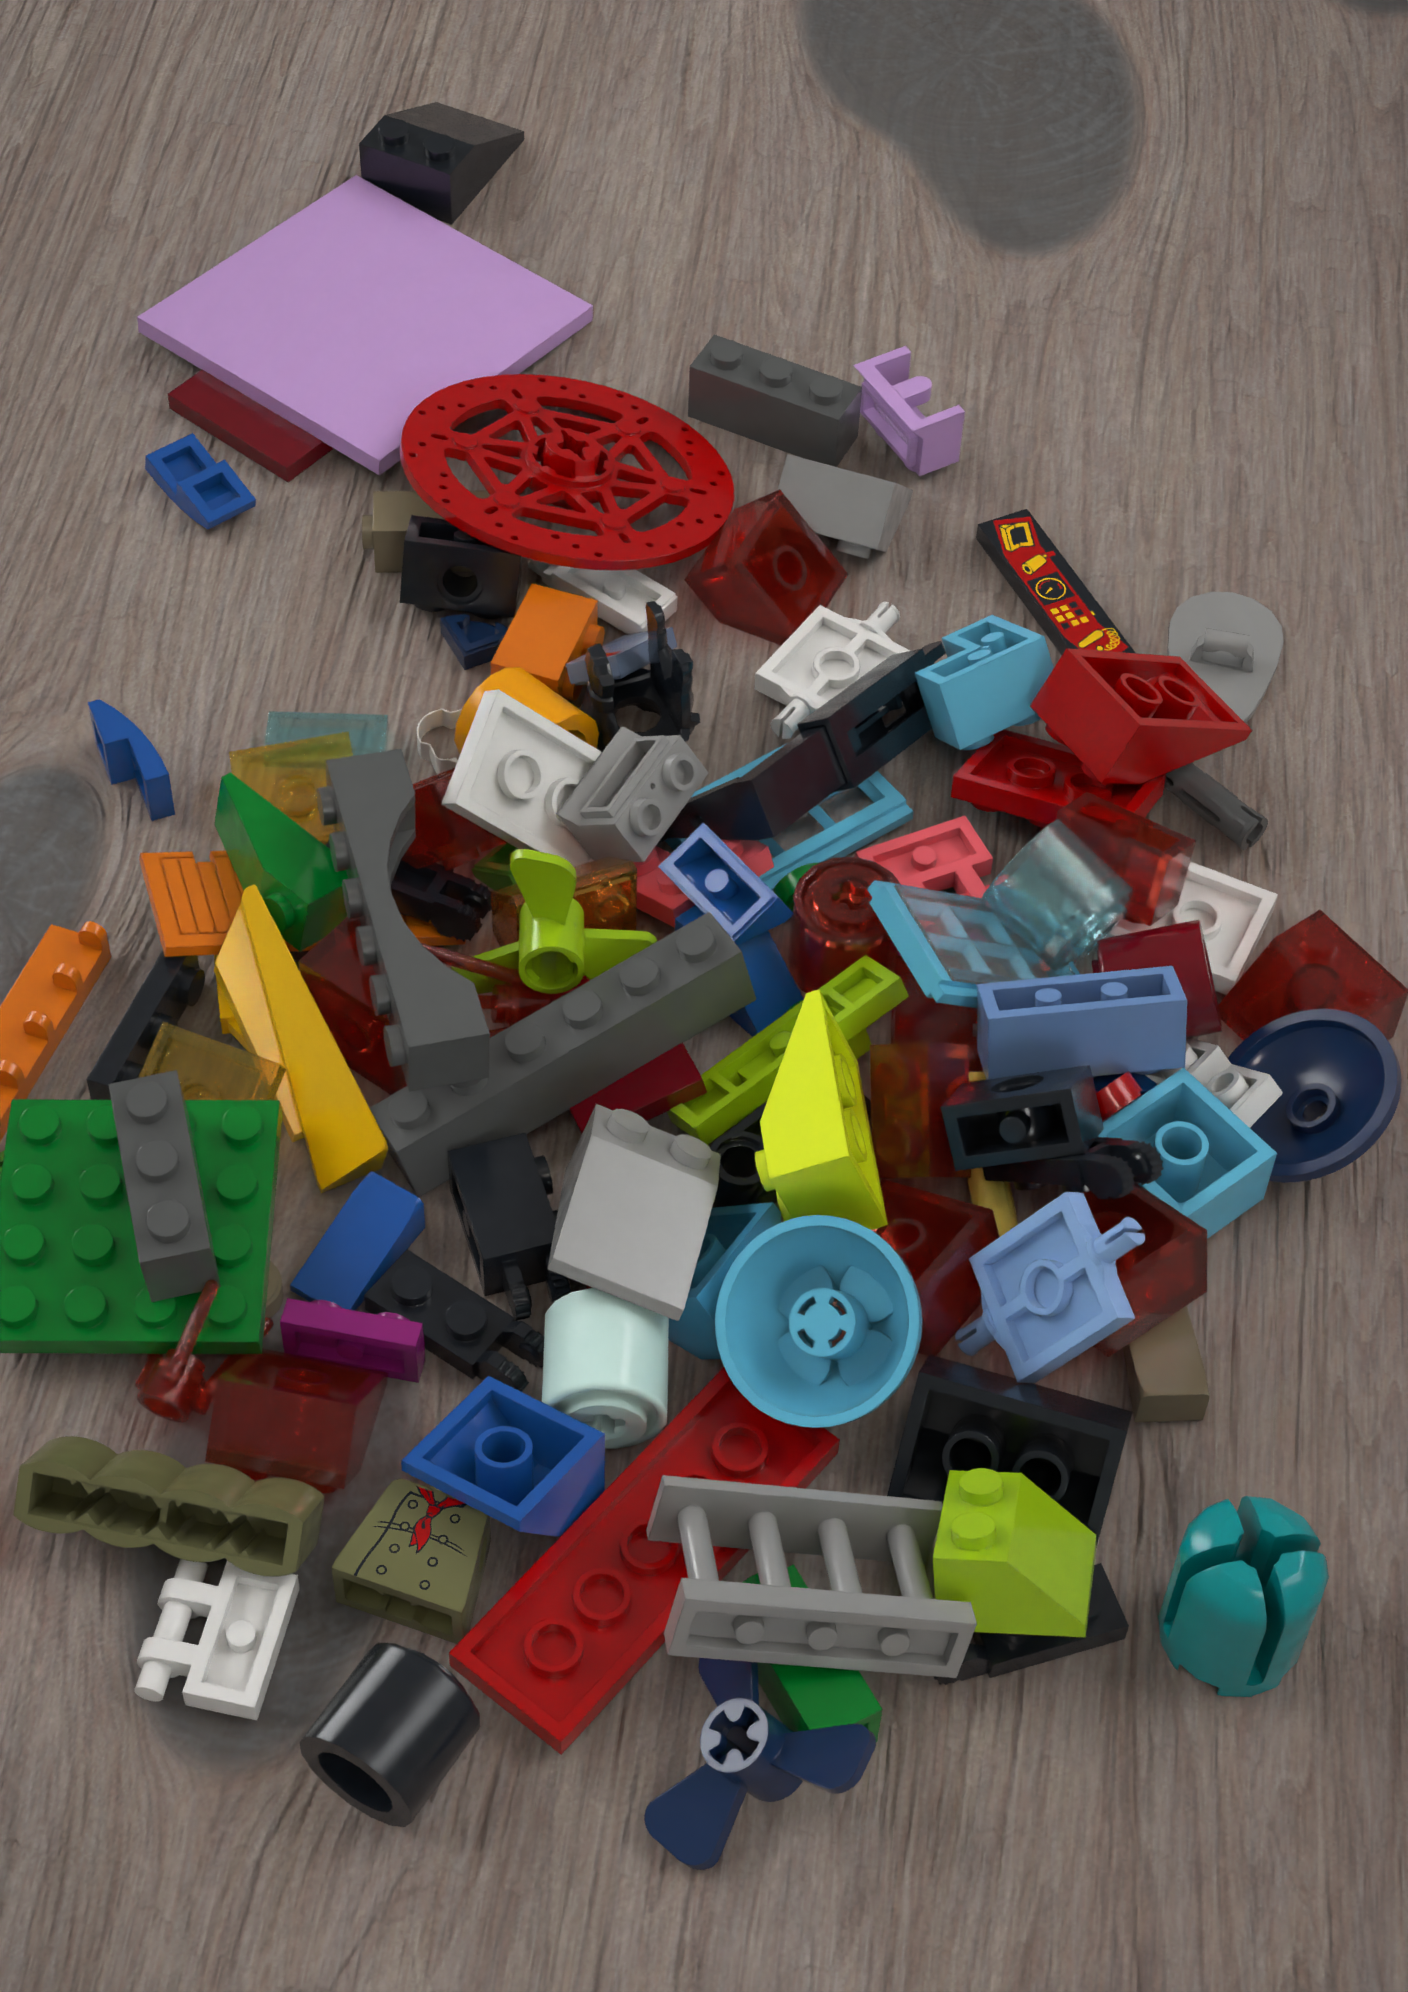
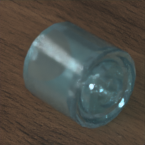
[981,819,1134,971]

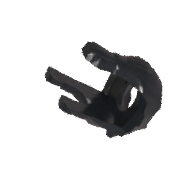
[580,601,700,768]

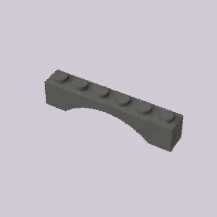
[316,749,490,1092]

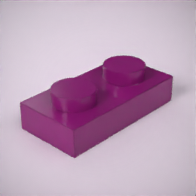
[280,1298,426,1383]

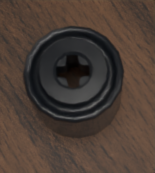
[299,1642,480,1827]

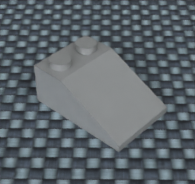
[548,1104,721,1321]

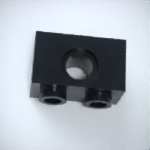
[400,515,523,619]
[941,1065,1104,1171]

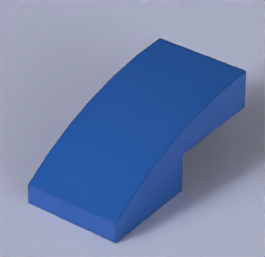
[145,433,256,529]
[88,699,175,821]

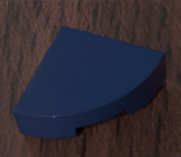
[440,614,508,670]

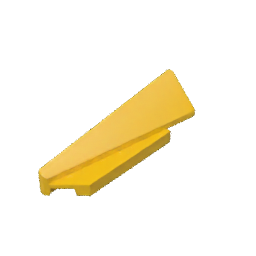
[214,884,388,1193]

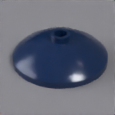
[1228,1009,1402,1183]

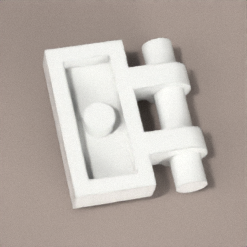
[134,1559,300,1720]

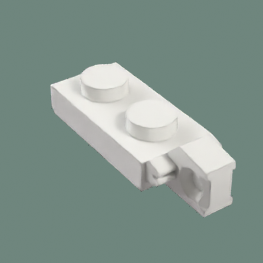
[528,559,678,634]

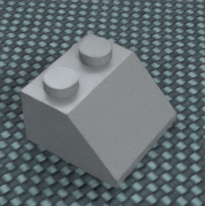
[769,454,913,559]

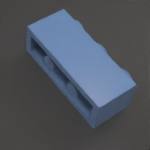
[977,966,1187,1080]

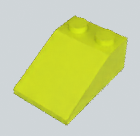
[755,989,888,1230]

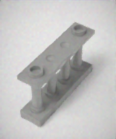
[646,1475,977,1678]

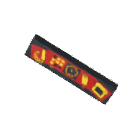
[976,509,1135,655]

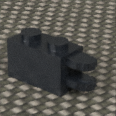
[448,1133,571,1321]

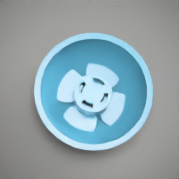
[715,1215,922,1428]

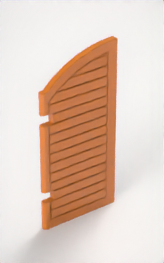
[139,850,466,957]

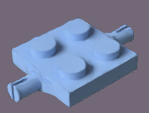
[955,1192,1145,1383]

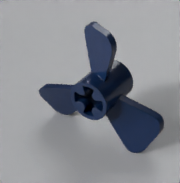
[644,1658,876,1870]

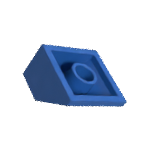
[401,1376,605,1537]

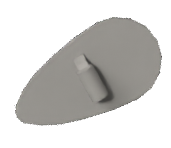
[1167,592,1284,723]

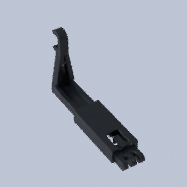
[657,641,946,844]

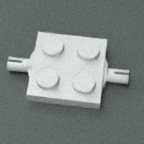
[754,602,910,739]

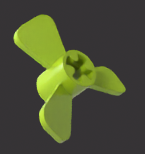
[451,849,657,994]

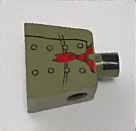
[332,1478,491,1644]

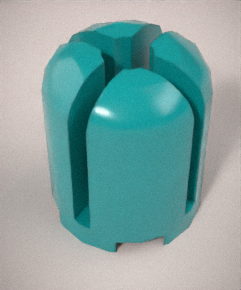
[1158,1496,1329,1697]

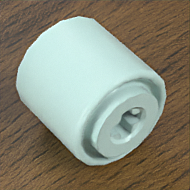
[542,1288,669,1449]

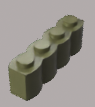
[13,1436,325,1577]

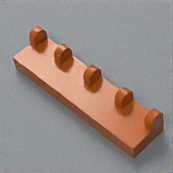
[0,921,111,1142]

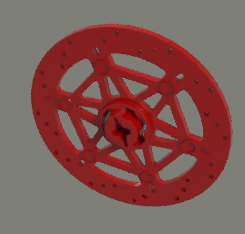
[400,374,734,571]

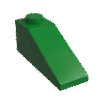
[214,772,354,952]

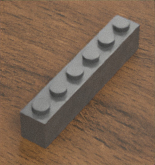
[370,911,757,1197]

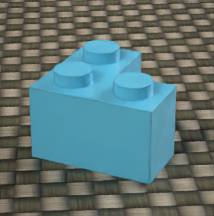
[915,615,1054,750]

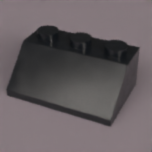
[887,1354,1133,1548]

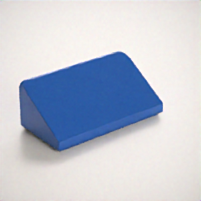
[658,822,794,946]

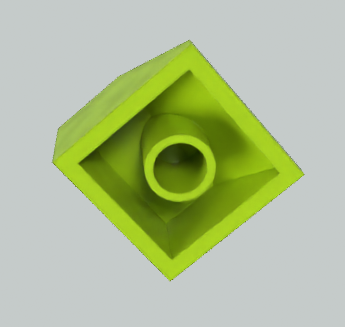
[933,1468,1097,1637]

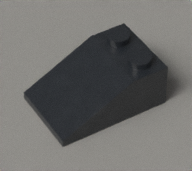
[359,102,524,225]

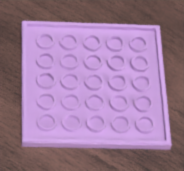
[137,175,593,475]

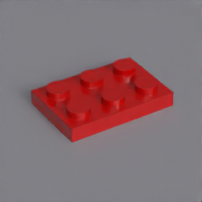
[951,729,1166,845]

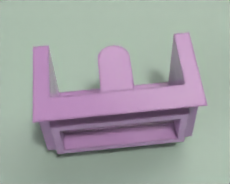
[853,346,965,476]

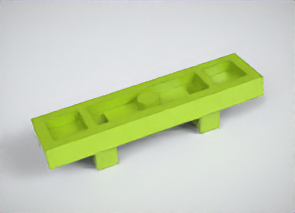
[667,955,909,1145]

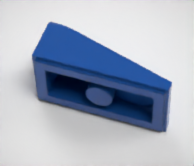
[290,1171,425,1311]

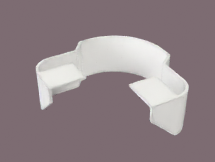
[417,709,462,776]

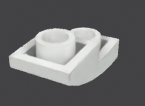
[1145,1038,1283,1128]

